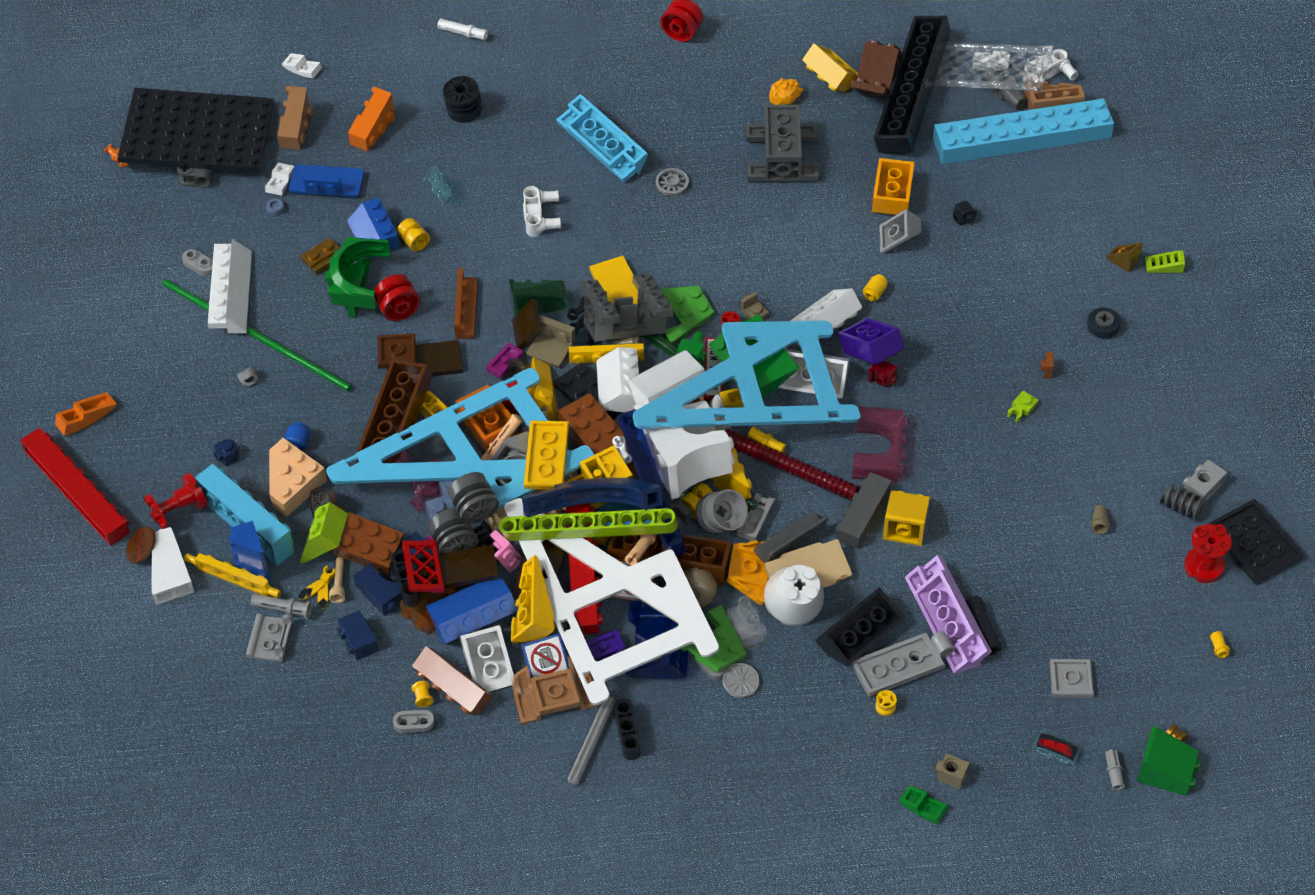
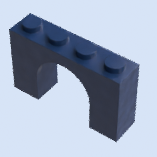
[353,531,433,616]

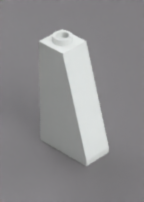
[152,527,194,605]

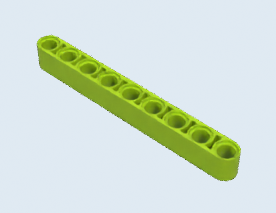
[499,508,678,541]

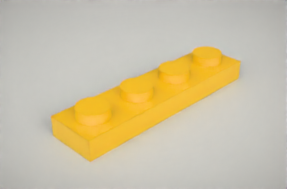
[569,343,644,364]

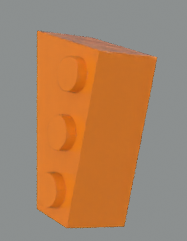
[348,86,395,152]

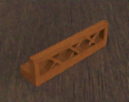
[454,268,477,339]

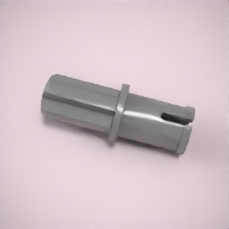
[1105,749,1125,791]

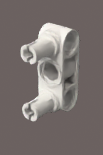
[1023,49,1079,83]
[523,186,561,237]

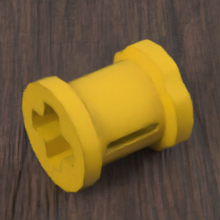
[411,681,434,708]

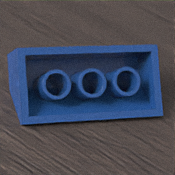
[426,575,518,643]

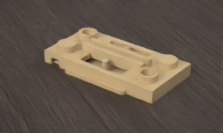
[764,539,852,588]

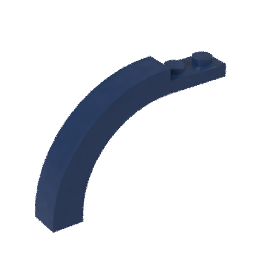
[522,478,663,517]

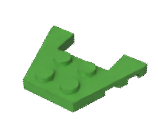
[661,286,714,345]
[669,605,747,673]

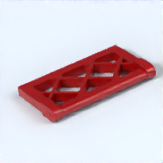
[402,540,445,593]

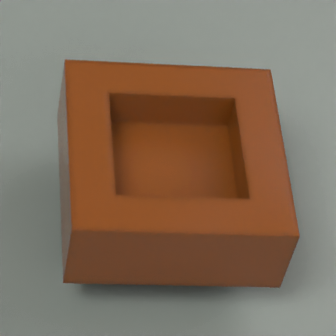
[1040,352,1054,379]

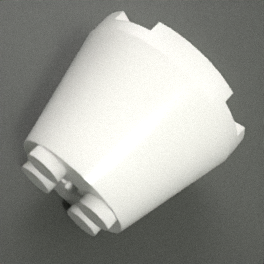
[764,565,824,626]

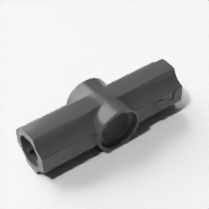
[981,68,1027,110]

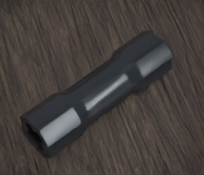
[965,596,1002,656]

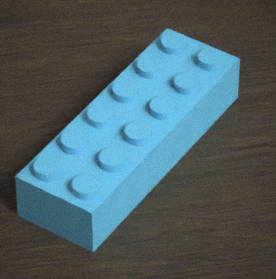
[195,464,295,566]

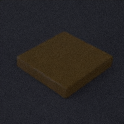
[512,298,542,350]

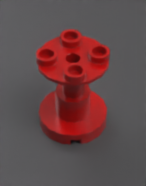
[143,473,208,529]
[1184,524,1232,583]

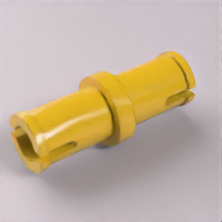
[748,426,786,452]

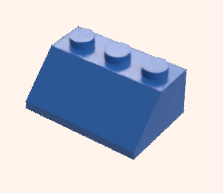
[347,197,400,258]
[228,521,271,585]

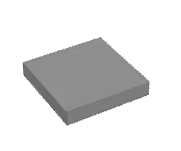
[1049,659,1094,698]

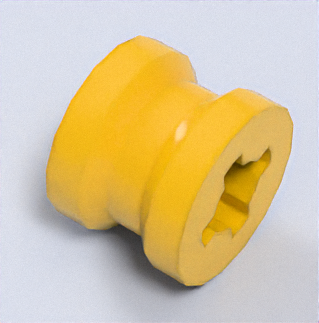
[875,690,897,716]

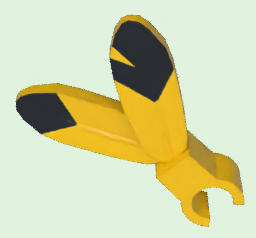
[299,566,335,609]

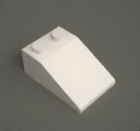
[459,625,514,692]

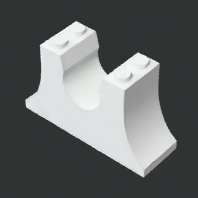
[633,401,735,499]

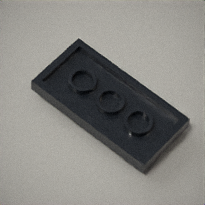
[553,362,621,420]

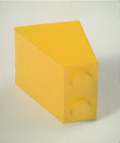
[883,491,930,546]

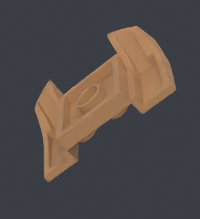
[512,656,600,725]

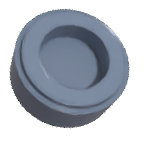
[266,199,285,216]

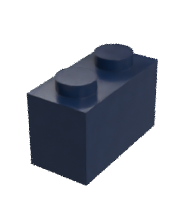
[337,610,379,660]

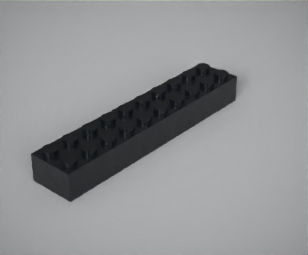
[874,16,951,153]

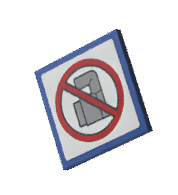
[521,633,569,678]

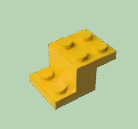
[564,445,633,509]

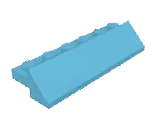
[556,94,648,183]

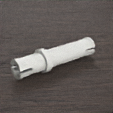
[437,18,488,41]

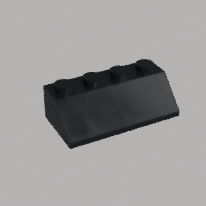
[815,587,905,666]

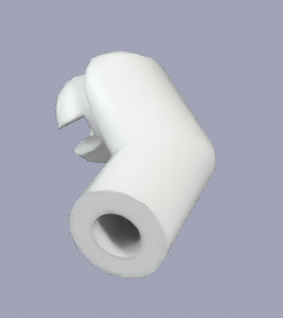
[612,436,632,464]

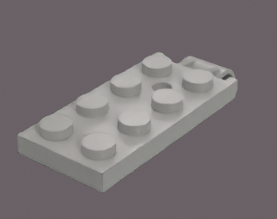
[851,631,955,697]

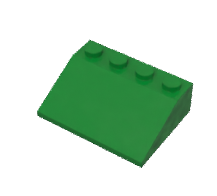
[709,314,800,400]

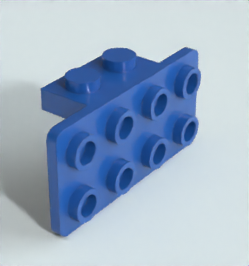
[289,164,364,197]

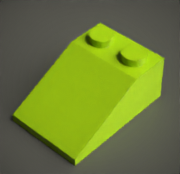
[300,502,348,564]

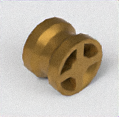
[1166,724,1189,743]

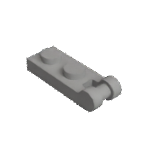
[737,493,775,541]

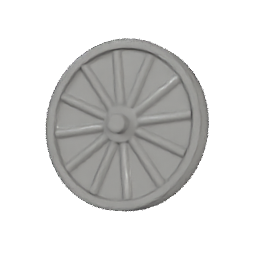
[722,663,759,698]

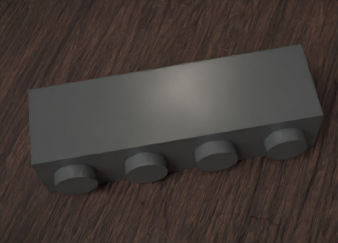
[835,472,891,549]

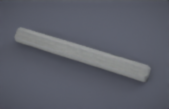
[568,697,615,785]

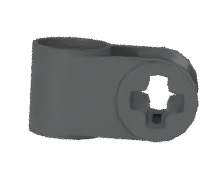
[177,167,213,187]

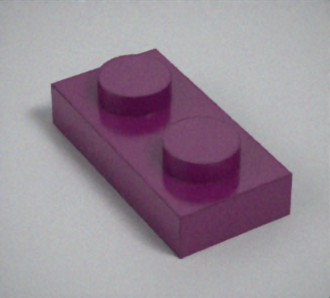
[486,342,524,379]

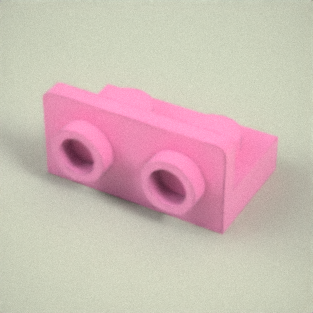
[490,530,522,573]

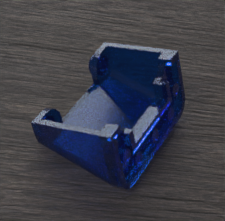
[625,600,688,680]

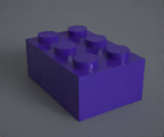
[838,317,904,364]

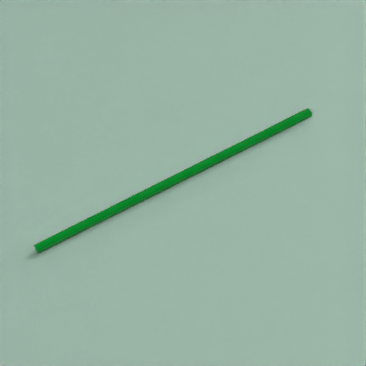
[162,279,352,392]

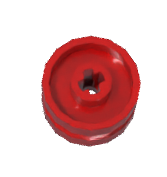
[660,0,703,42]
[374,274,420,321]

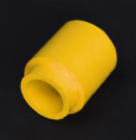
[863,274,888,301]

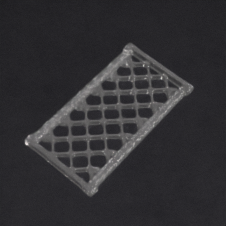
[933,42,1054,92]

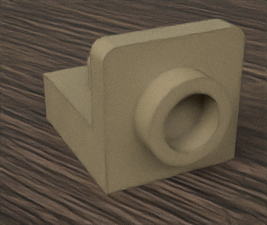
[741,292,769,320]

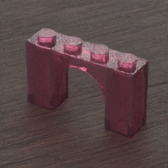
[852,406,907,483]

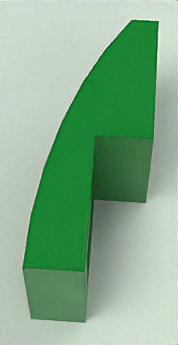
[899,785,948,825]

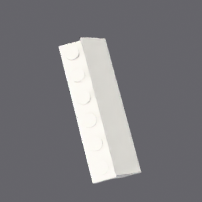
[208,239,252,333]

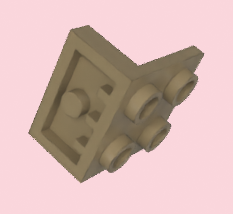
[526,315,576,368]

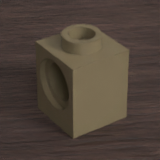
[935,753,969,789]

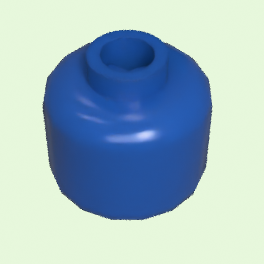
[284,422,311,450]

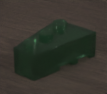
[509,279,569,317]

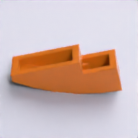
[55,392,117,436]

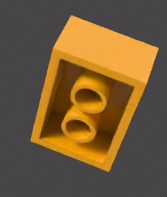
[872,158,915,215]

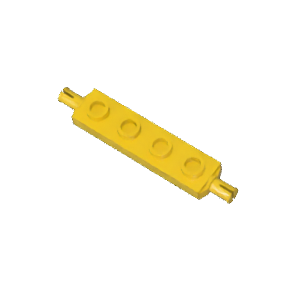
[184,553,281,598]

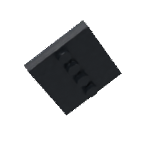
[1208,499,1304,585]

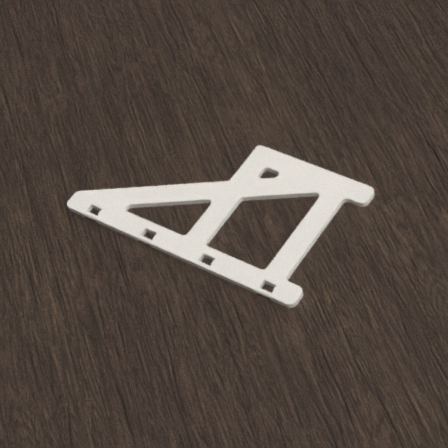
[504,498,719,705]

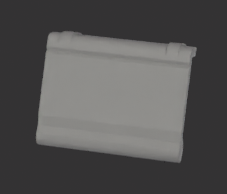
[245,614,293,662]

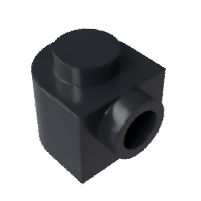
[953,201,977,226]

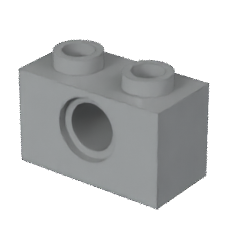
[1182,460,1227,504]

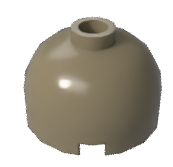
[684,567,717,608]

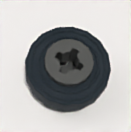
[1087,307,1121,338]

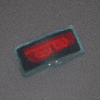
[1032,731,1081,767]

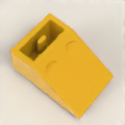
[710,448,752,509]

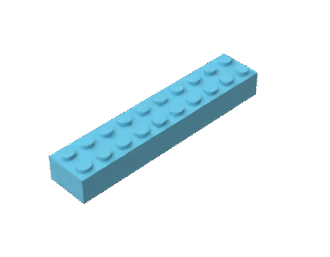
[933,98,1114,164]

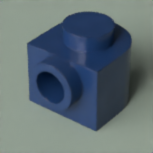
[213,439,239,467]

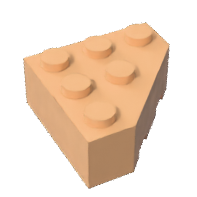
[269,438,327,518]

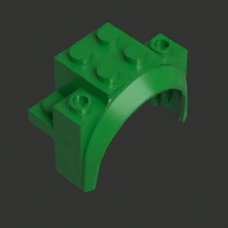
[325,236,391,318]

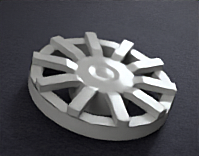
[656,168,689,196]

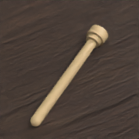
[329,556,346,603]

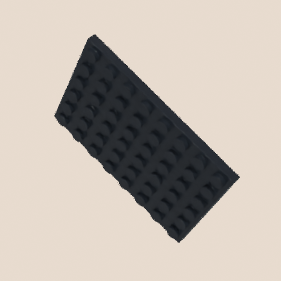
[118,88,273,173]

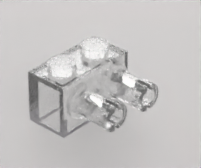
[727,596,768,651]

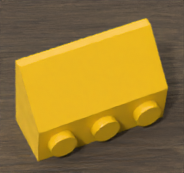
[802,43,858,92]

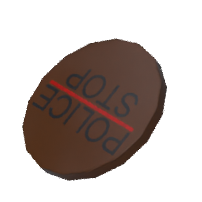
[126,526,156,564]

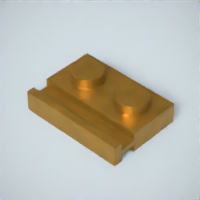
[300,237,340,275]

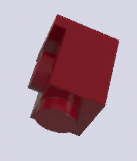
[868,360,899,388]

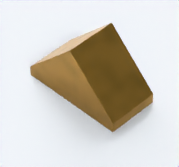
[1106,242,1143,272]

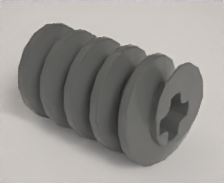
[1160,483,1205,521]

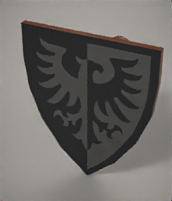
[310,487,345,518]

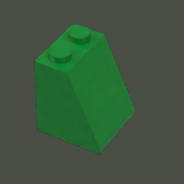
[1137,726,1201,796]

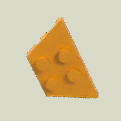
[726,538,769,606]

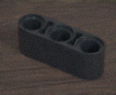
[392,549,421,607]
[614,698,641,760]

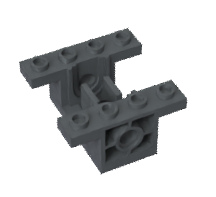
[746,105,819,181]
[579,273,674,341]

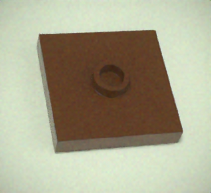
[378,333,416,369]

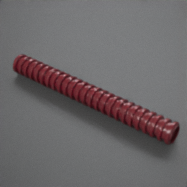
[725,428,859,501]

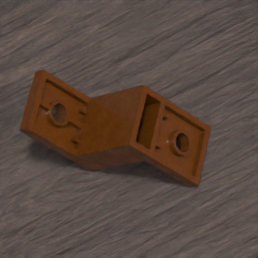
[850,40,902,98]

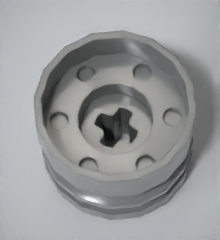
[696,489,748,533]

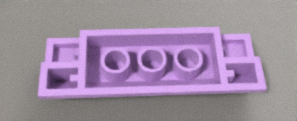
[905,555,992,674]

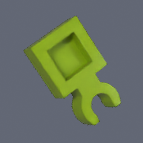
[1007,391,1039,423]

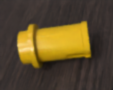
[1210,631,1230,658]

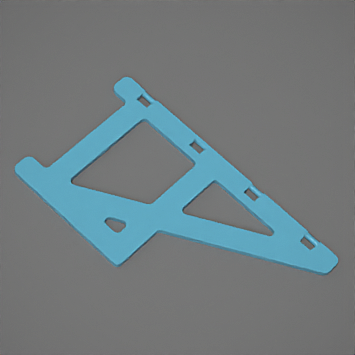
[633,321,860,429]
[326,368,594,510]

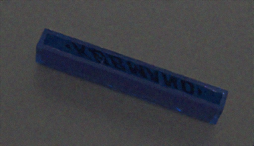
[617,409,687,556]

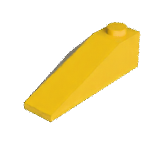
[527,357,559,421]
[511,555,555,643]

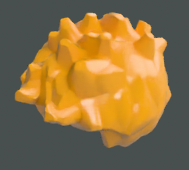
[769,78,803,105]

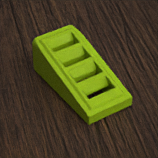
[1145,251,1185,273]

